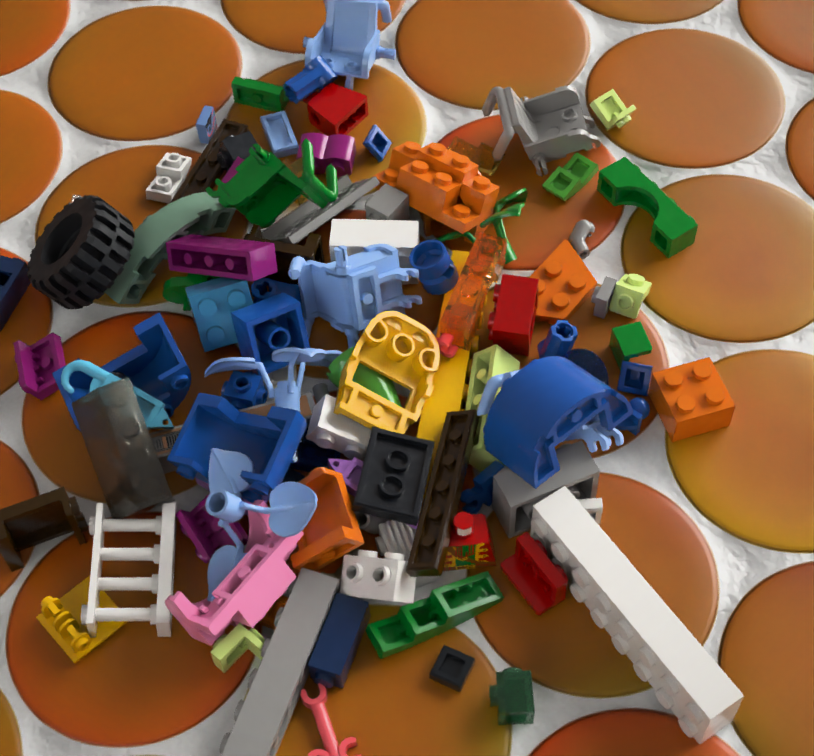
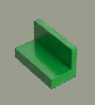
[231,76,289,112]

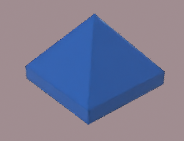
[362,124,392,162]
[617,361,653,396]

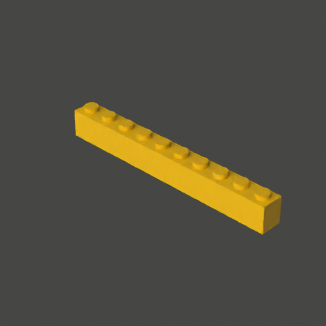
[417,250,492,517]

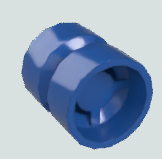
[409,239,459,295]

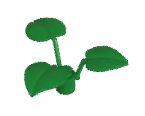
[436,188,528,269]

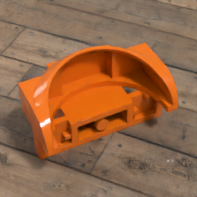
[372,141,500,244]

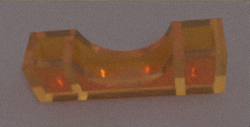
[440,232,507,351]

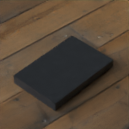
[352,427,435,526]

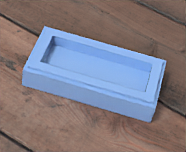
[260,110,299,158]

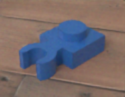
[460,460,505,514]

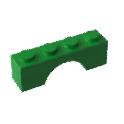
[597,157,698,258]

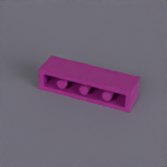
[165,234,278,281]

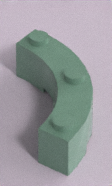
[104,192,236,304]

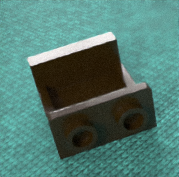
[244,224,325,285]
[0,487,89,572]

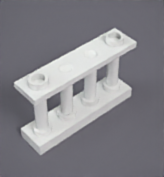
[81,503,177,637]

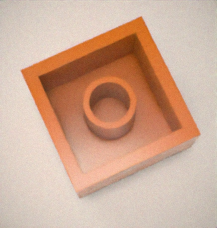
[648,357,735,442]

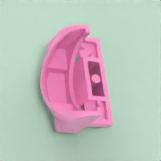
[165,500,304,646]

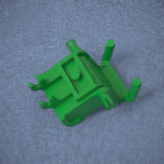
[206,138,338,229]

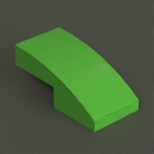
[542,152,599,201]

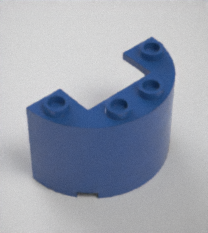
[52,312,191,438]
[483,356,633,489]
[167,392,307,503]

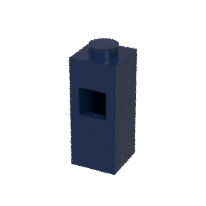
[0,255,31,332]
[308,592,371,689]

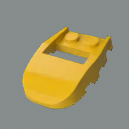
[334,311,440,434]

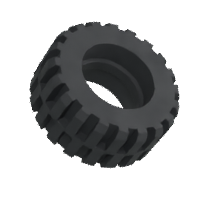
[27,195,135,309]

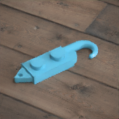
[61,360,174,432]

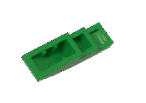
[365,571,504,659]

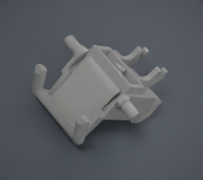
[482,85,601,176]

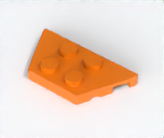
[529,239,597,325]

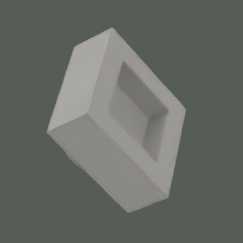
[591,276,617,319]

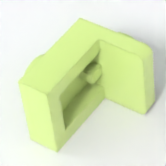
[590,89,636,131]
[609,274,652,319]
[210,623,265,673]

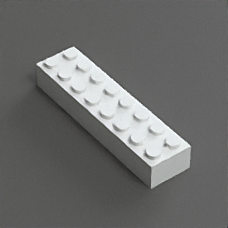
[530,486,744,745]

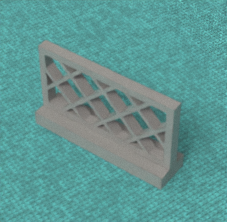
[261,175,380,244]

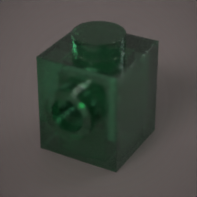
[489,667,535,725]

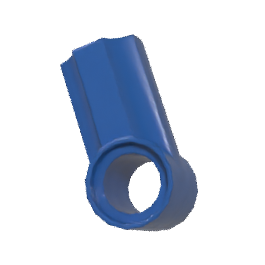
[283,55,338,104]
[537,320,578,359]

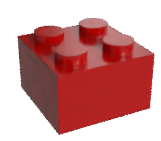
[488,274,539,356]

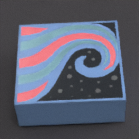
[196,106,217,144]

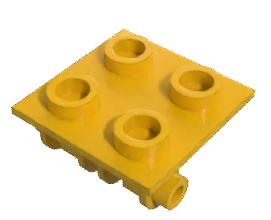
[36,576,128,664]

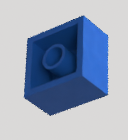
[231,292,310,376]

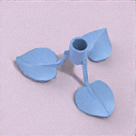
[204,348,343,413]
[205,448,318,602]

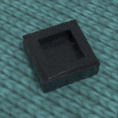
[429,645,475,693]

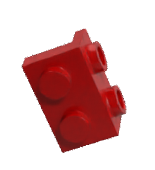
[500,532,568,615]

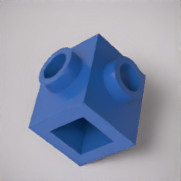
[221,370,268,410]

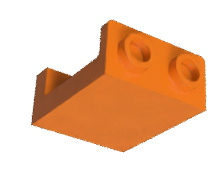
[290,467,364,572]

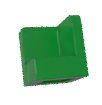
[609,321,652,371]

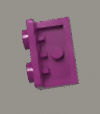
[14,332,66,400]
[175,493,248,563]

